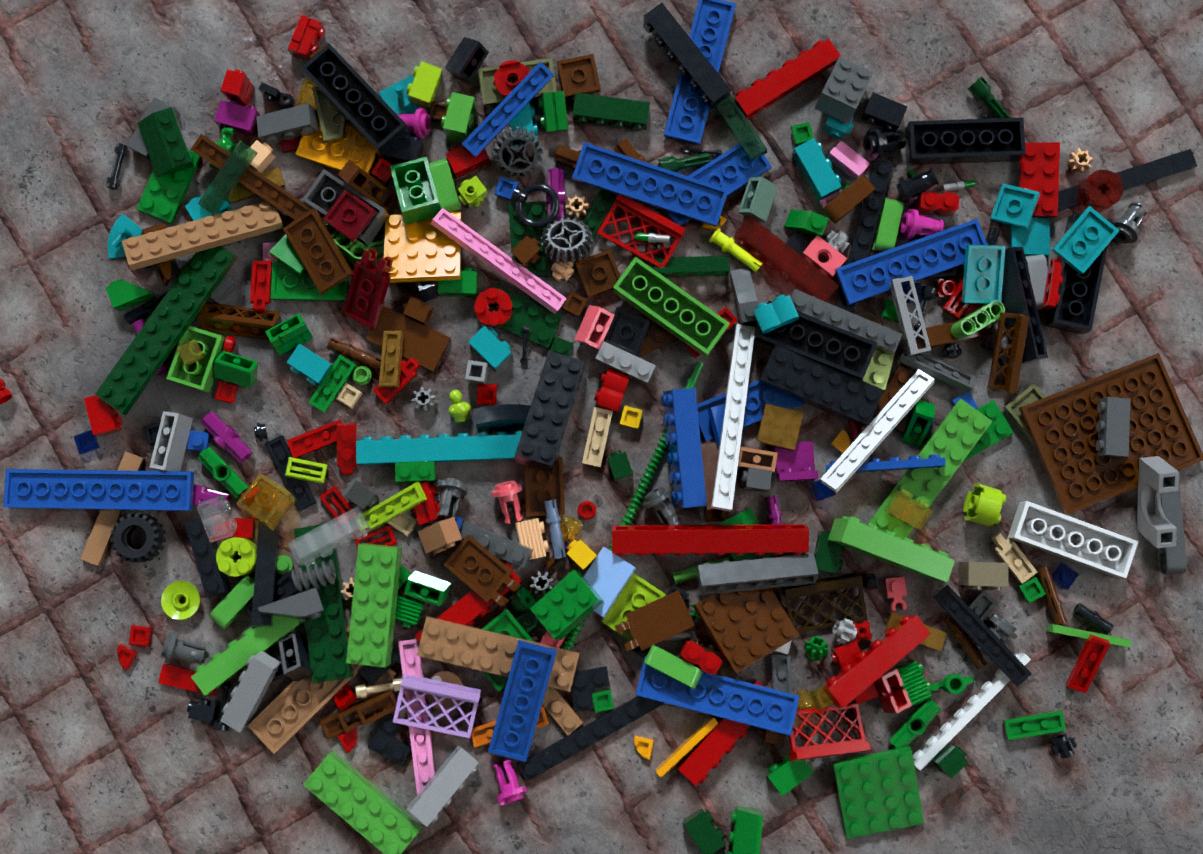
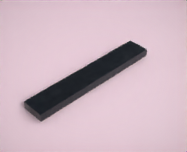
[251,510,280,627]
[933,584,1032,687]

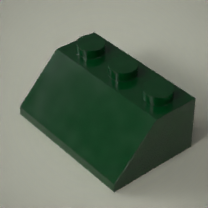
[137,107,194,178]

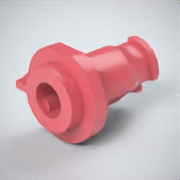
[491,481,523,524]

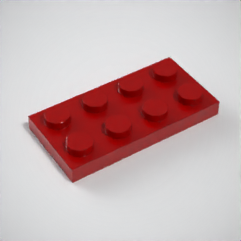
[1019,142,1060,218]

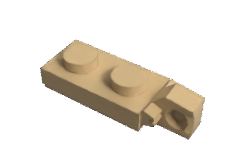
[991,533,1038,584]

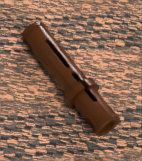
[327,338,381,371]
[1036,565,1067,625]
[943,615,988,669]

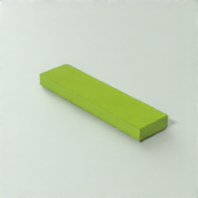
[354,482,427,535]

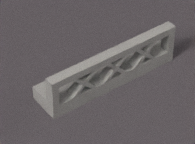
[889,276,931,356]

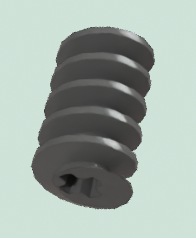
[292,559,336,593]

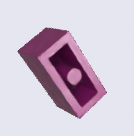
[214,99,260,137]

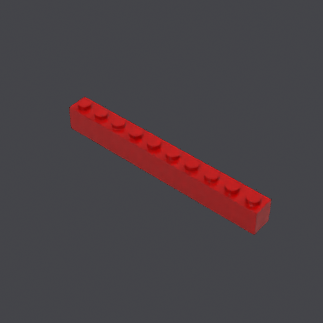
[612,524,809,556]

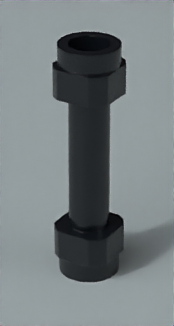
[106,143,128,190]

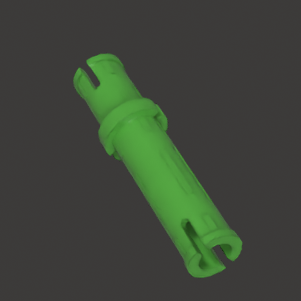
[673,556,730,584]

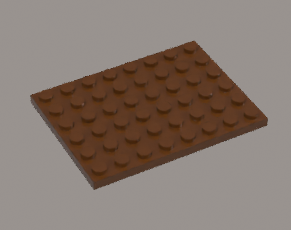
[1019,353,1203,515]

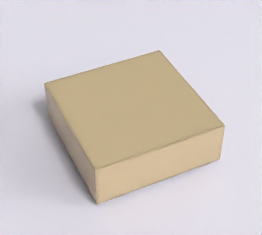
[335,383,363,409]

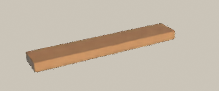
[80,451,145,566]

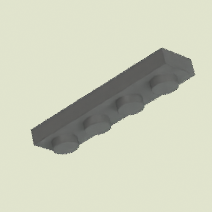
[899,346,975,393]
[459,521,533,568]

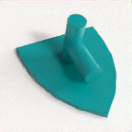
[379,75,420,115]
[107,213,142,259]

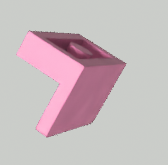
[827,141,870,181]

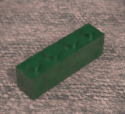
[573,93,650,131]

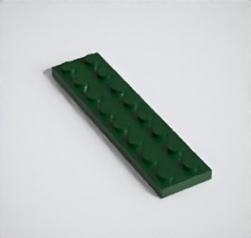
[294,523,353,684]

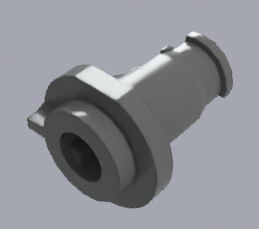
[1112,202,1148,244]
[437,478,468,520]
[643,486,682,525]
[975,612,1017,655]
[161,631,206,665]

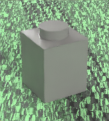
[465,360,489,384]

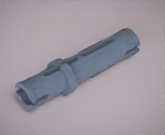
[544,499,567,559]

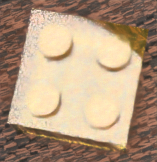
[236,473,296,531]

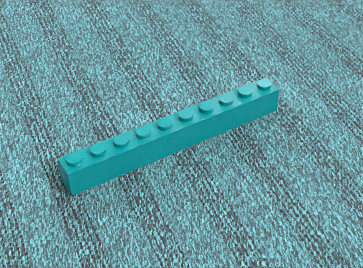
[356,431,522,465]

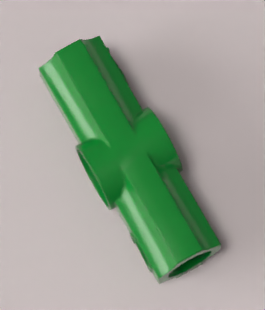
[198,447,250,499]
[888,698,942,748]

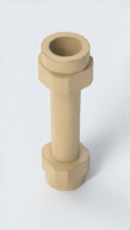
[355,678,402,698]

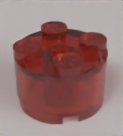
[1077,170,1123,213]

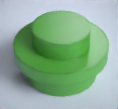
[353,366,372,385]
[276,555,293,575]

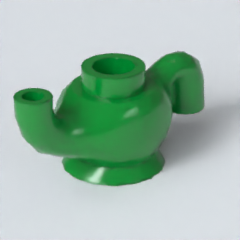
[209,127,237,169]
[931,674,974,694]

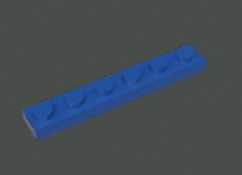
[462,62,554,158]
[826,455,946,473]

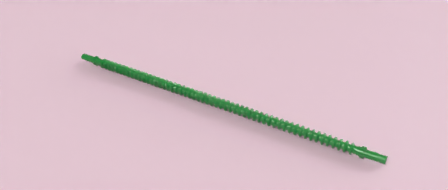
[548,361,704,696]

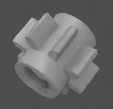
[825,230,849,253]
[412,387,436,411]
[530,571,554,595]
[833,618,857,644]

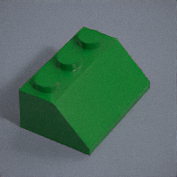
[727,806,763,854]

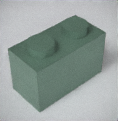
[738,177,778,222]

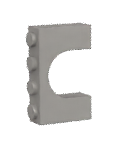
[1137,456,1179,548]

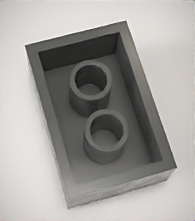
[815,57,874,124]

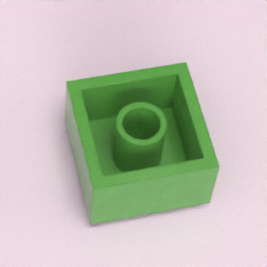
[441,92,478,143]

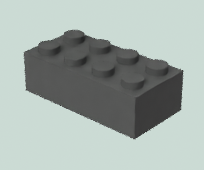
[302,169,390,246]

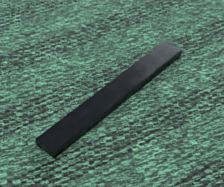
[1058,149,1197,212]

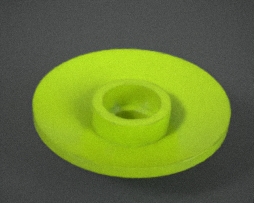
[161,581,200,620]

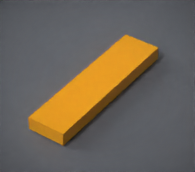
[655,716,718,777]

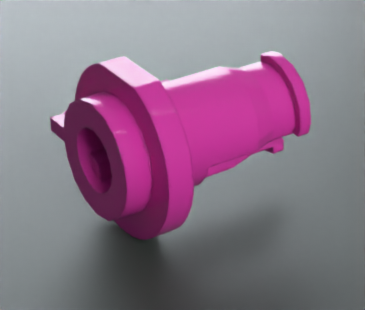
[398,108,432,139]
[900,209,944,239]
[492,760,527,806]

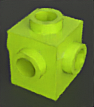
[458,176,489,208]

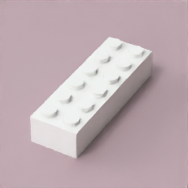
[1008,501,1138,578]

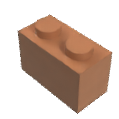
[737,447,778,473]
[418,517,462,555]

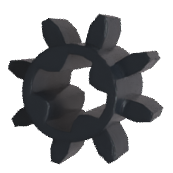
[1050,734,1077,759]

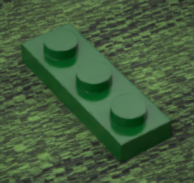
[308,355,357,413]
[1003,710,1066,740]

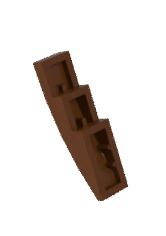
[915,319,992,349]
[319,690,397,739]

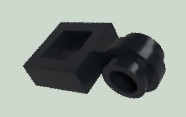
[259,82,295,109]

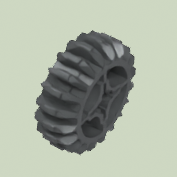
[492,125,543,177]
[541,217,593,265]

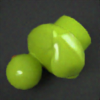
[448,389,471,422]

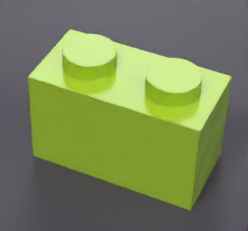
[406,61,443,109]

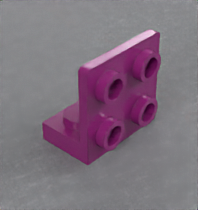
[774,442,819,482]

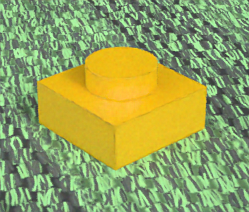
[620,405,643,429]

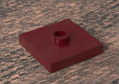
[322,189,377,243]

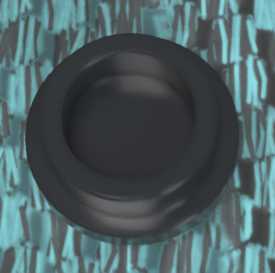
[942,343,962,359]
[253,422,267,442]

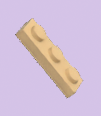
[582,407,613,468]

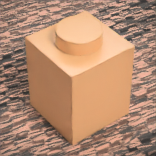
[242,140,275,173]

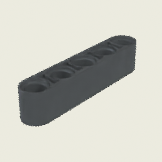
[1159,484,1187,574]

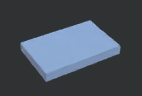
[584,547,636,618]

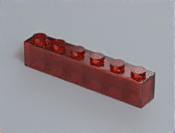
[734,215,839,302]

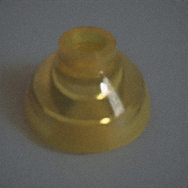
[560,515,583,542]
[796,689,820,711]

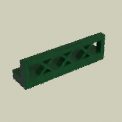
[652,256,730,278]

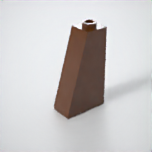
[701,441,726,522]

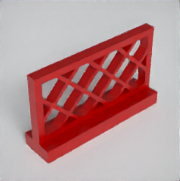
[597,195,685,267]
[788,704,871,762]

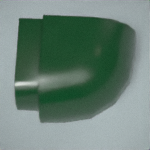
[508,586,536,613]

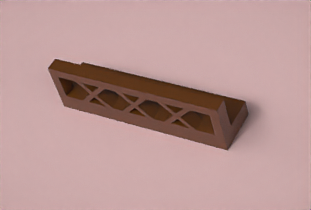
[198,302,280,340]
[988,312,1030,393]

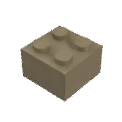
[958,562,1008,591]

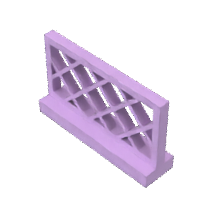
[393,674,481,738]

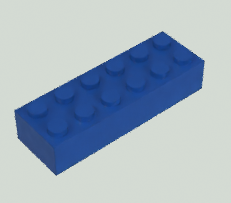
[661,388,707,508]

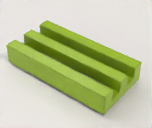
[285,457,327,484]

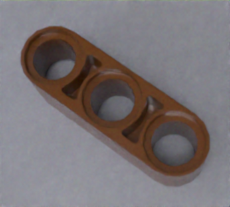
[822,175,876,224]

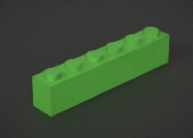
[191,616,304,696]

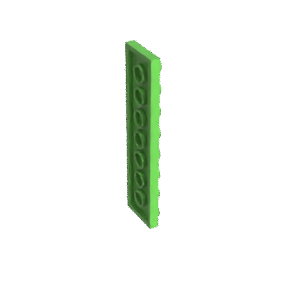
[868,398,992,538]

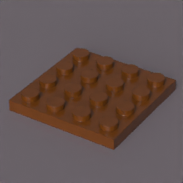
[693,588,800,674]

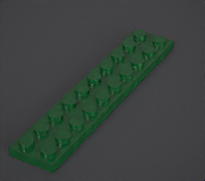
[95,246,238,416]

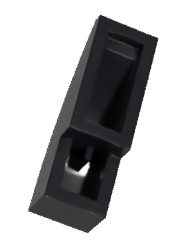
[473,404,531,433]

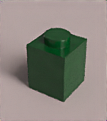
[607,450,633,481]

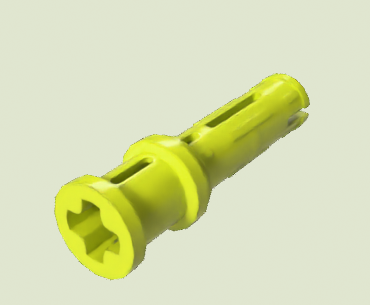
[709,228,762,273]

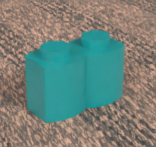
[753,294,799,334]

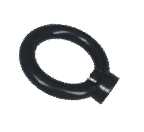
[511,183,560,228]

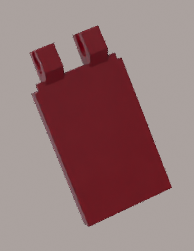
[342,248,393,329]

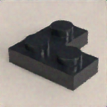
[571,666,610,712]
[368,713,412,766]

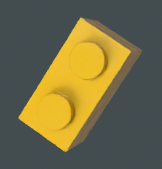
[567,539,597,570]

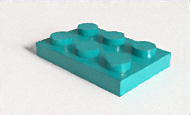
[1051,206,1120,275]
[962,245,1006,303]

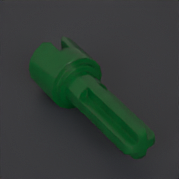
[968,77,1011,118]
[658,153,711,173]

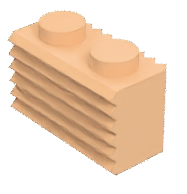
[515,518,550,560]

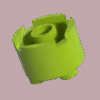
[963,483,1006,527]
[216,537,257,577]

